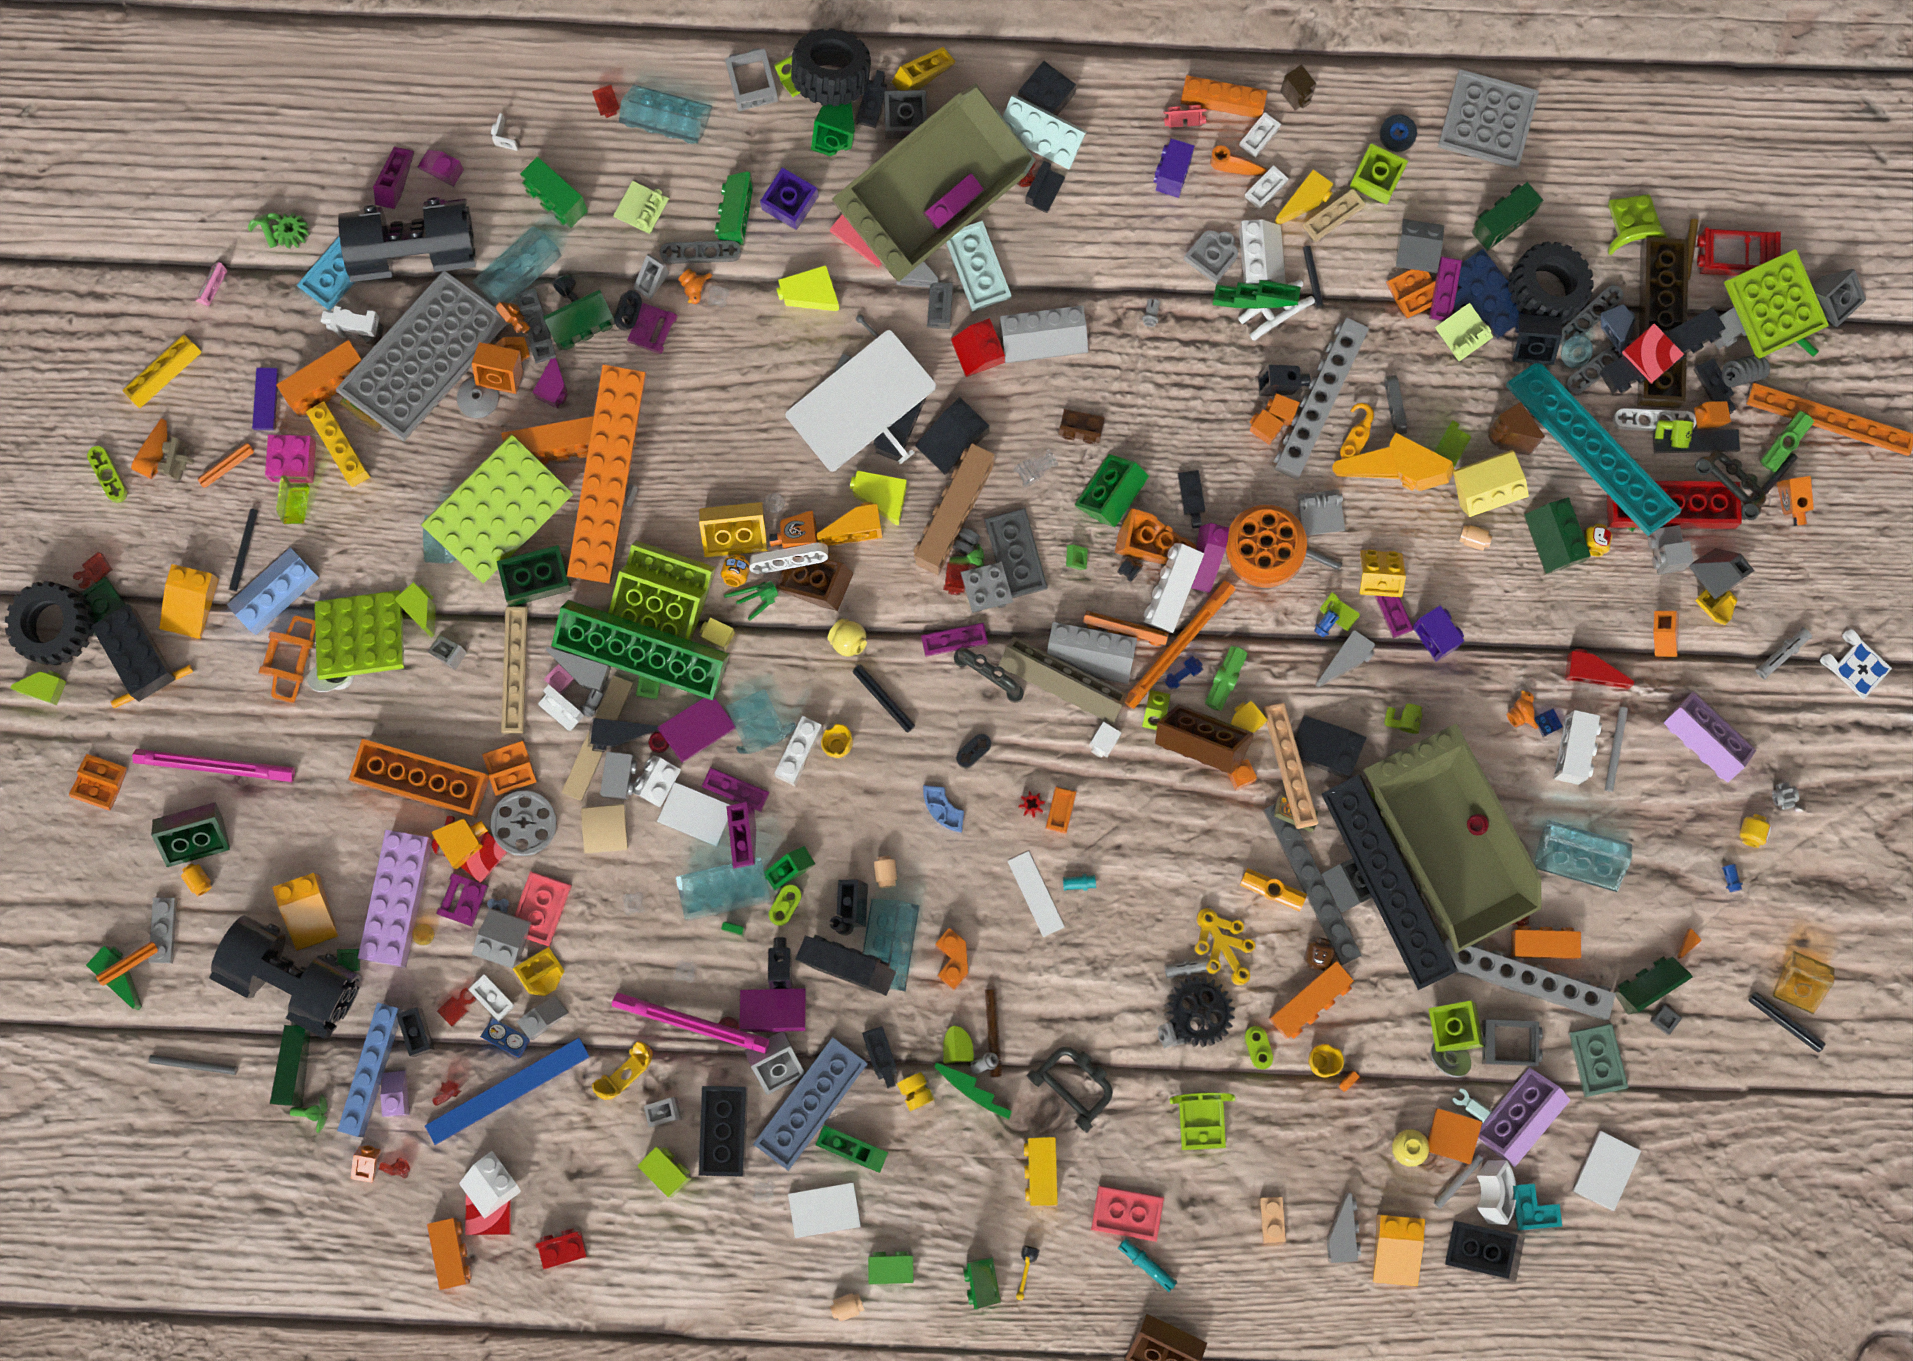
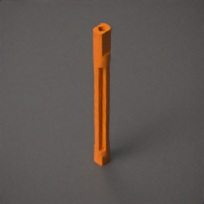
[1124,580,1236,710]

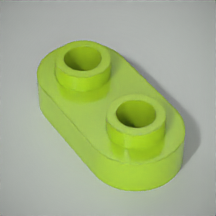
[769,885,802,926]
[1244,1026,1273,1070]

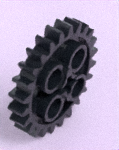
[1164,976,1235,1048]

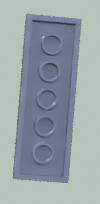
[753,1037,868,1171]

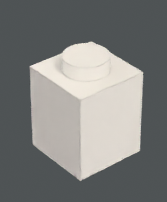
[1089,722,1122,758]

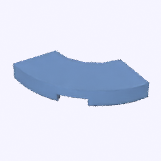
[923,785,964,833]

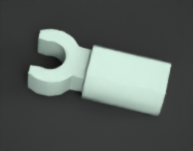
[1452,1088,1492,1123]

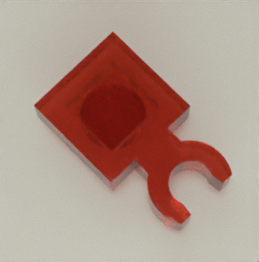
[73,552,113,589]
[437,988,477,1027]

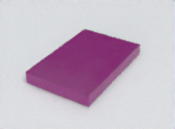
[658,698,736,763]
[739,988,806,1032]

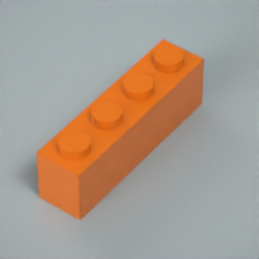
[1180,75,1267,119]
[1269,961,1354,1039]

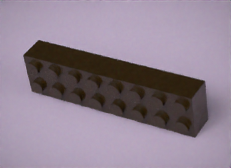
[1637,237,1689,408]

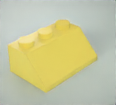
[1453,450,1529,517]

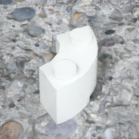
[1477,1160,1516,1225]

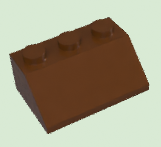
[1488,402,1545,455]
[1125,1314,1207,1361]

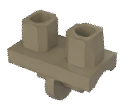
[157,437,194,480]

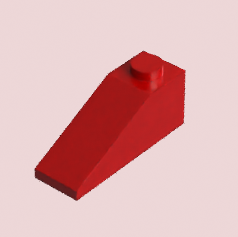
[1565,649,1634,689]

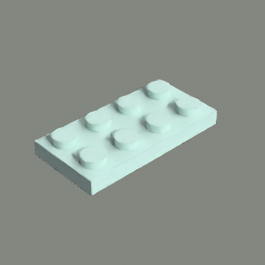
[1003,94,1087,169]
[946,221,1011,312]

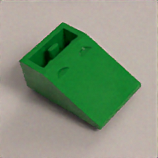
[963,1257,1001,1309]

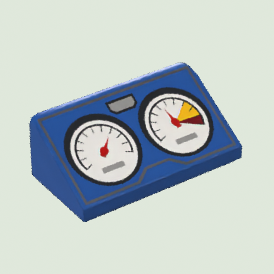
[480,1018,531,1058]

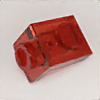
[592,84,620,118]
[943,562,969,595]

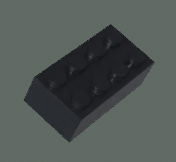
[91,604,176,702]
[795,934,896,996]
[698,1086,748,1177]

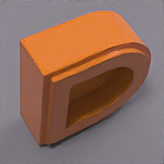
[1339,1071,1360,1092]

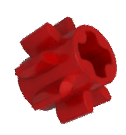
[1018,791,1045,819]

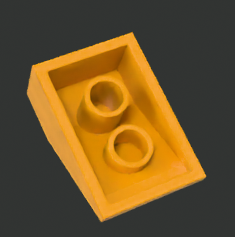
[817,502,882,546]
[159,564,219,639]
[272,873,339,951]
[1373,1215,1425,1286]

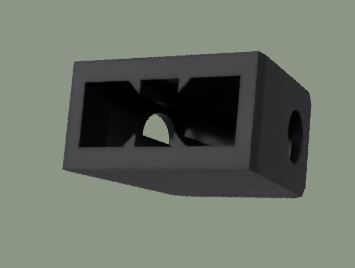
[1258,365,1311,396]
[768,937,792,989]

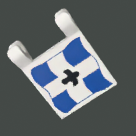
[1820,629,1892,699]

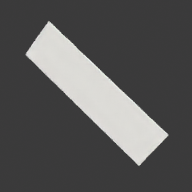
[1007,851,1064,937]

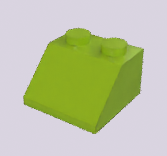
[394,582,436,638]
[1428,1000,1484,1052]

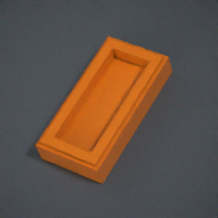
[1045,787,1076,834]

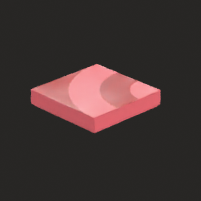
[1622,324,1684,384]
[460,823,507,884]
[465,1194,511,1235]

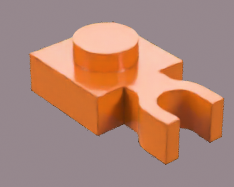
[496,302,530,334]

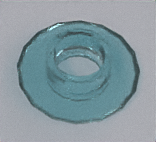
[1561,336,1593,368]

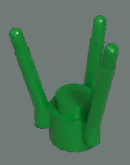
[724,581,779,621]

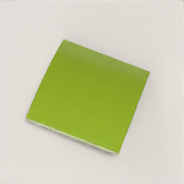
[608,540,716,641]

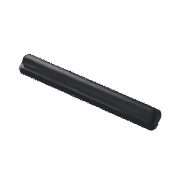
[853,665,915,733]
[1748,992,1826,1052]

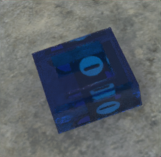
[1534,708,1563,737]

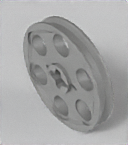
[491,791,556,856]

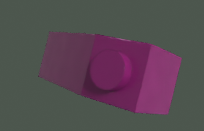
[373,146,414,209]
[922,173,984,229]
[1191,523,1229,593]
[726,802,757,869]

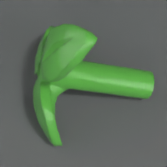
[248,213,283,248]
[949,544,985,568]
[290,1094,328,1133]

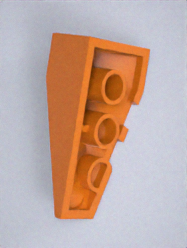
[1114,508,1196,565]

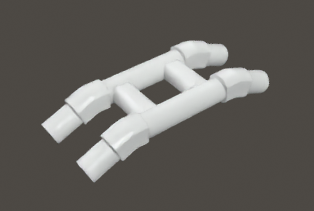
[1238,279,1315,341]

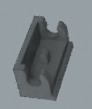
[927,282,953,329]

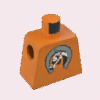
[1777,476,1814,526]
[769,510,818,549]

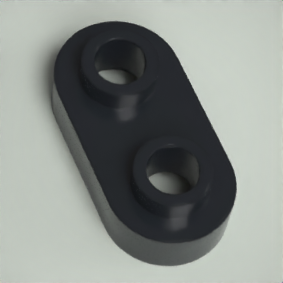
[614,290,642,331]

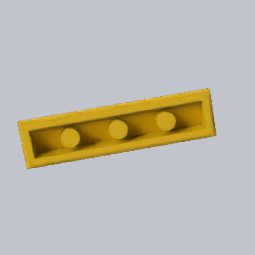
[122,334,201,408]

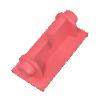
[1163,105,1206,128]

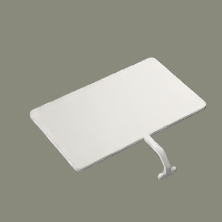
[785,330,936,472]

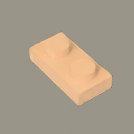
[1260,1197,1286,1243]

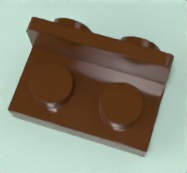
[1059,409,1105,444]

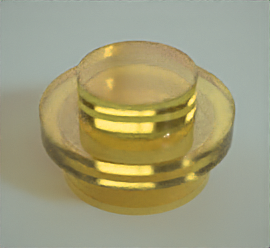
[412,924,435,946]

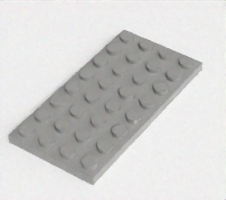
[336,271,510,442]

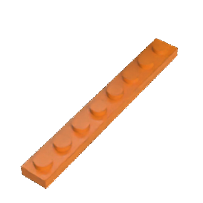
[1746,383,1913,456]

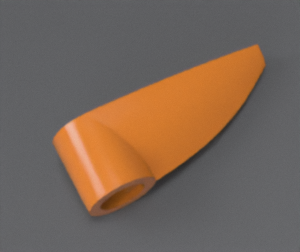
[1210,145,1268,176]
[131,418,167,479]

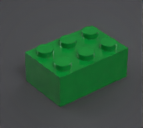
[520,156,588,228]

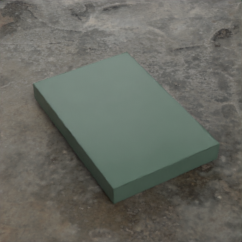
[1568,1023,1629,1097]

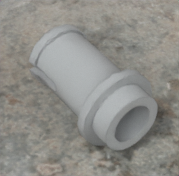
[1142,298,1160,327]
[580,689,604,718]
[970,1052,999,1074]

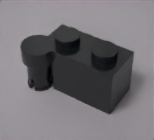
[830,879,868,936]

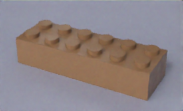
[913,444,995,576]

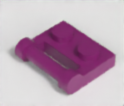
[627,303,678,354]
[436,873,489,927]

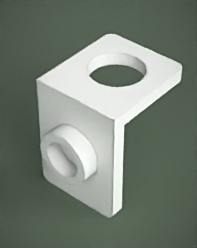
[491,113,519,151]

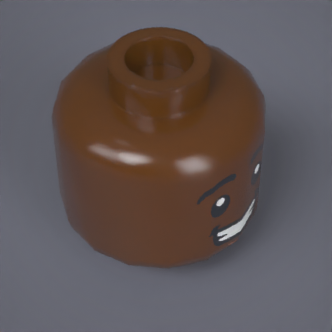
[1304,937,1335,971]

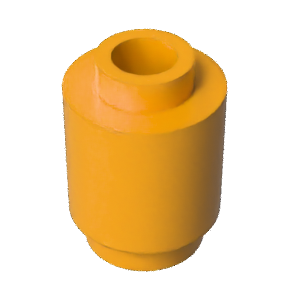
[181,863,212,897]

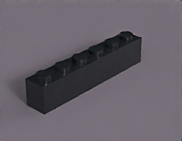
[1599,307,1726,394]

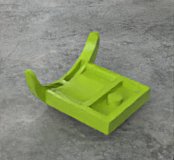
[1608,194,1668,255]
[1170,1093,1235,1150]

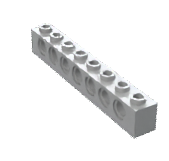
[1274,318,1369,480]
[1444,939,1616,1020]

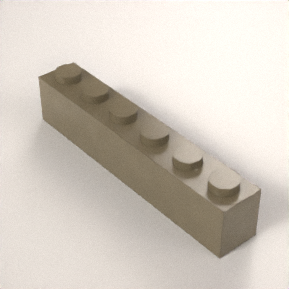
[998,636,1128,724]

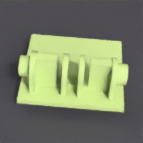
[613,181,669,234]
[1435,303,1493,361]

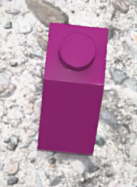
[418,150,464,187]
[532,358,568,409]

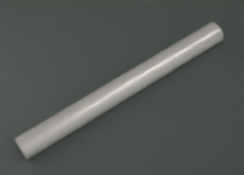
[1605,707,1628,792]

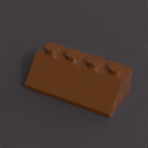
[1155,704,1254,774]

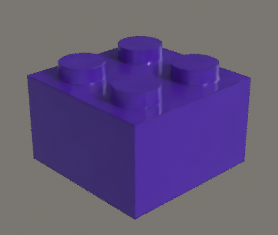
[1153,138,1195,198]
[760,167,819,230]
[1412,605,1464,662]

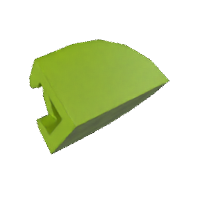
[943,1025,974,1064]

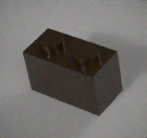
[1280,64,1317,110]

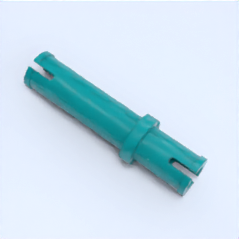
[1118,1237,1178,1292]

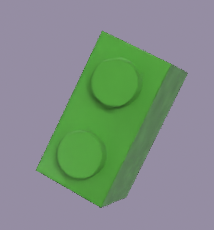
[868,1251,914,1284]

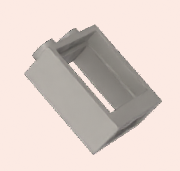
[725,48,778,111]

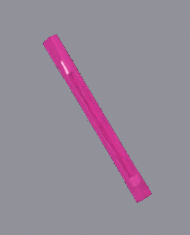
[132,749,295,782]
[612,992,769,1054]

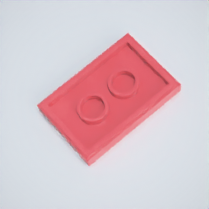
[830,214,882,268]
[514,871,572,947]
[1091,1185,1164,1242]

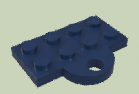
[1453,249,1524,339]

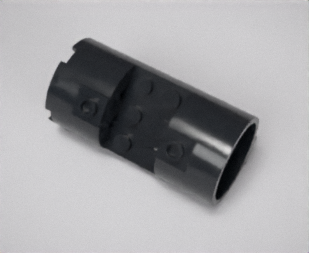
[338,197,477,282]
[209,915,362,1039]

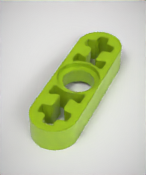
[87,446,128,503]

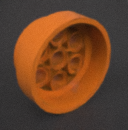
[1225,504,1307,588]

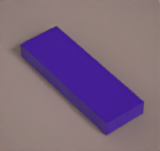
[252,368,279,431]

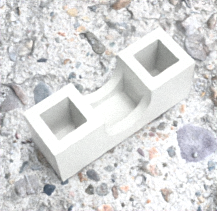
[774,716,823,786]

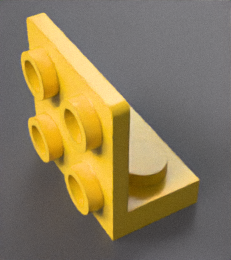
[1359,549,1406,597]

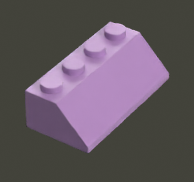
[1664,691,1757,783]
[1478,1067,1570,1167]

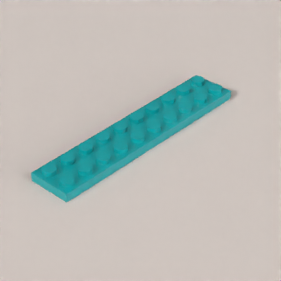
[1506,363,1682,536]

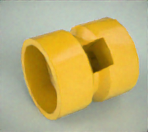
[897,1072,935,1112]

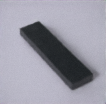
[1653,429,1740,454]

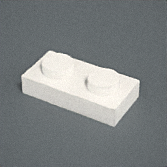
[1239,113,1281,158]
[1245,165,1289,210]
[468,974,515,1021]

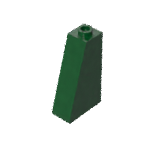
[270,1022,311,1107]

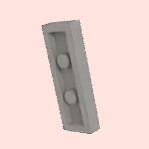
[149,898,177,964]

